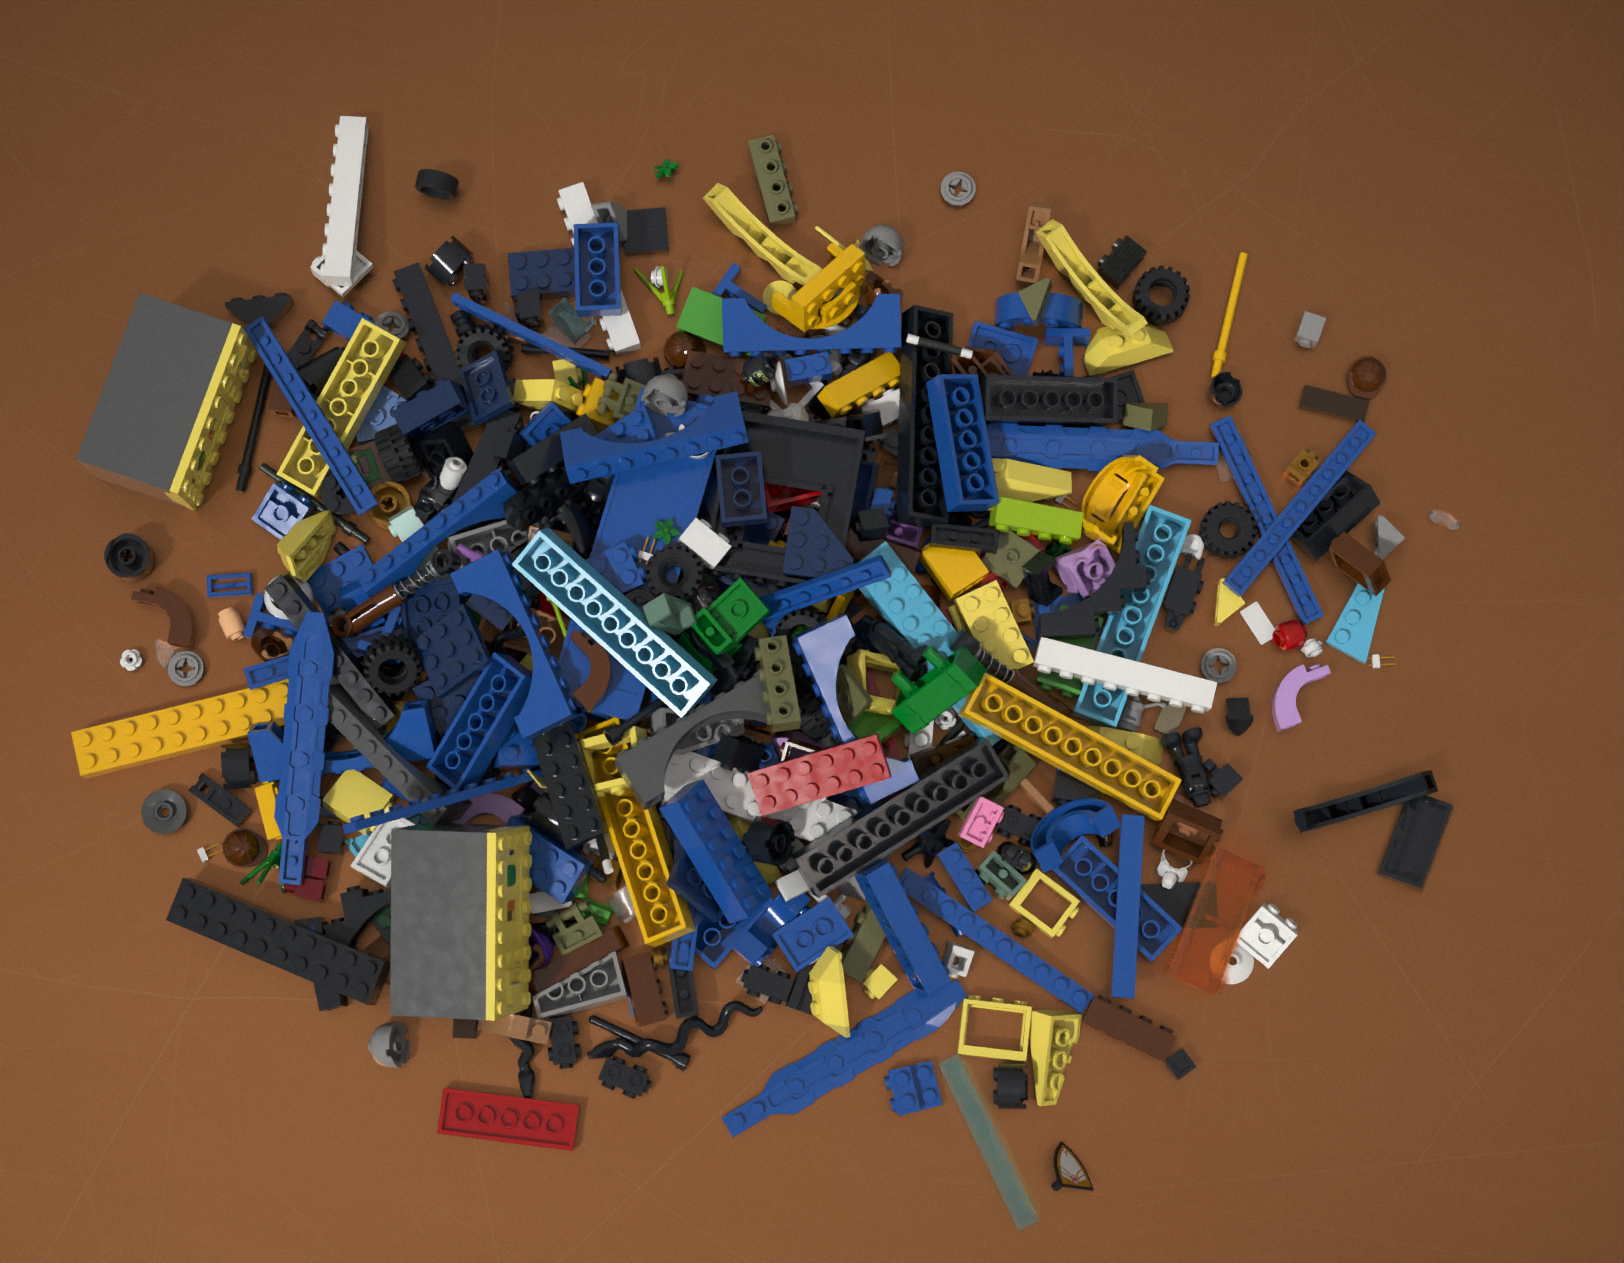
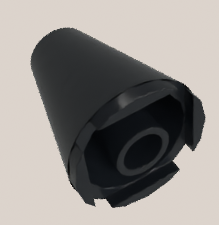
[296,347,345,401]

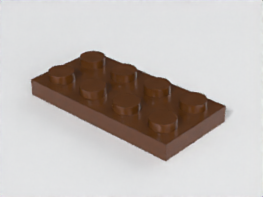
[683,350,776,409]

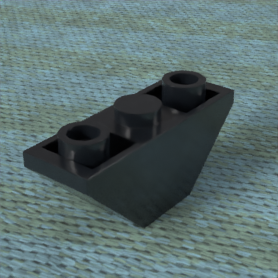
[225,293,294,329]

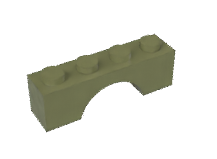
[955,743,1037,822]

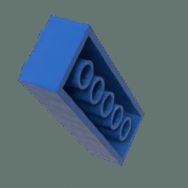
[926,374,999,512]
[426,652,532,792]
[659,779,773,924]
[1051,835,1183,963]
[854,860,951,995]

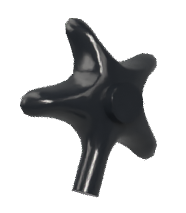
[901,819,954,868]

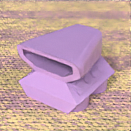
[1054,539,1116,600]

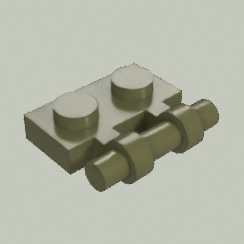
[597,373,646,421]
[545,900,604,955]

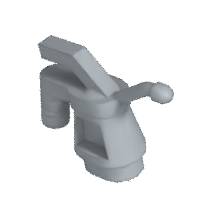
[1117,695,1167,733]

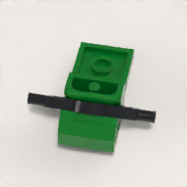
[678,578,771,682]

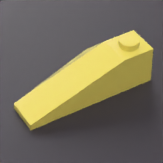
[988,458,1072,510]
[1029,1009,1082,1106]

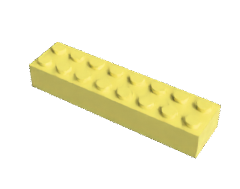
[277,318,407,497]

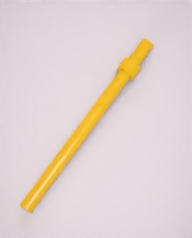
[1211,252,1248,378]

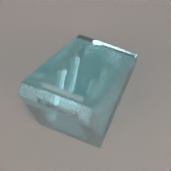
[548,297,590,343]

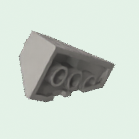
[650,708,744,755]

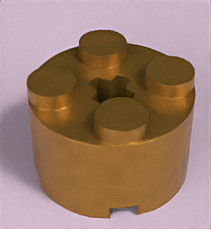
[368,481,414,530]

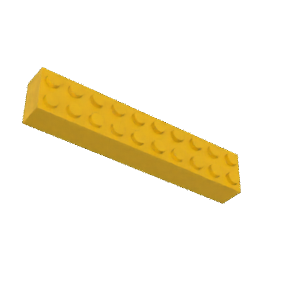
[958,673,1182,821]
[71,679,289,779]
[578,717,696,947]

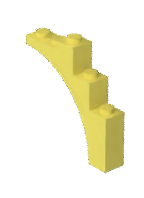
[703,183,822,285]
[1036,219,1147,337]

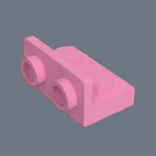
[958,796,1004,848]

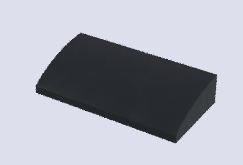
[1378,795,1453,891]

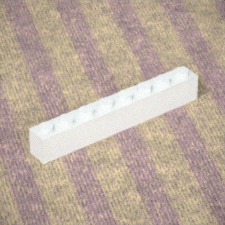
[320,116,369,286]
[556,182,641,357]
[1033,637,1217,714]

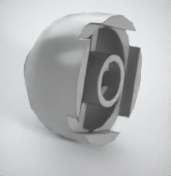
[859,224,904,266]
[641,374,688,417]
[368,1022,410,1068]

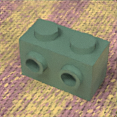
[975,850,1027,901]

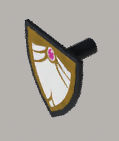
[1051,1141,1094,1191]

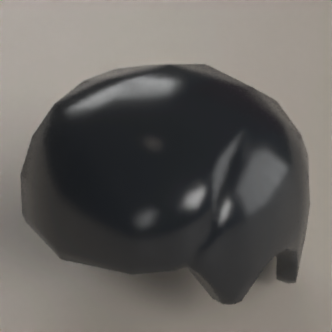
[1209,372,1243,408]

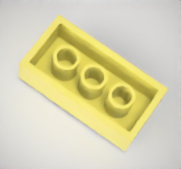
[953,580,1034,679]

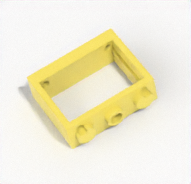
[847,649,914,718]
[580,726,647,799]
[957,995,1032,1062]

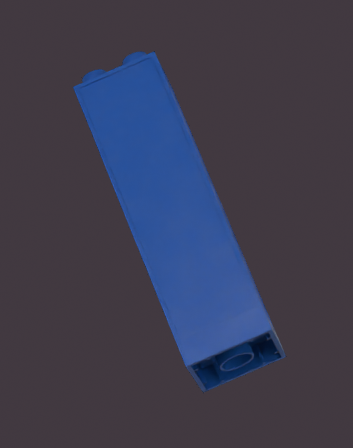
[557,387,724,727]

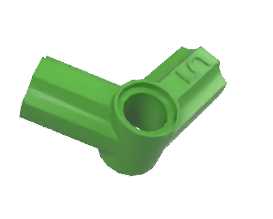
[568,873,614,927]

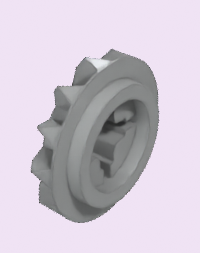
[941,172,976,206]
[374,311,409,339]
[1200,648,1237,684]
[168,651,204,687]

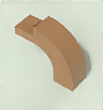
[1016,201,1052,283]
[476,1014,552,1045]

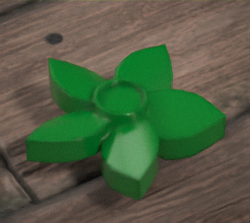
[654,159,679,179]
[653,519,680,546]

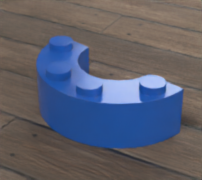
[994,292,1083,330]
[1030,798,1121,873]
[732,892,811,967]

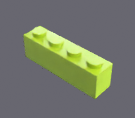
[989,496,1084,544]

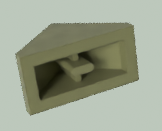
[1018,278,1053,326]
[1123,403,1168,431]

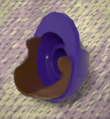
[529,927,553,970]

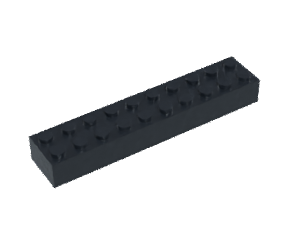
[896,305,953,529]
[790,737,1010,898]
[166,878,390,1005]

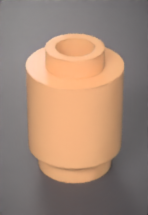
[218,607,246,642]

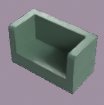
[643,593,697,635]

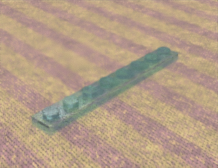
[938,1054,1039,1231]

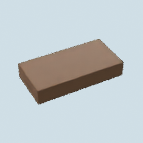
[1018,778,1055,815]

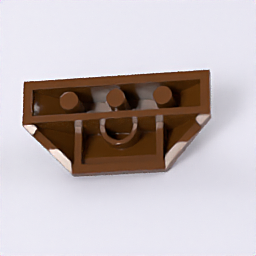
[950,346,1016,423]

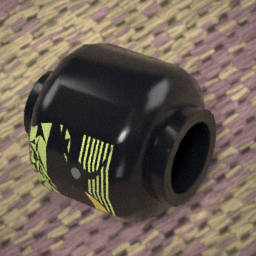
[742,354,776,387]

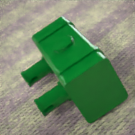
[890,645,986,734]

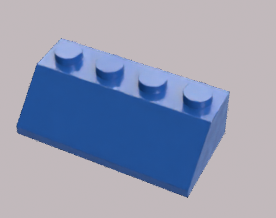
[695,897,774,970]

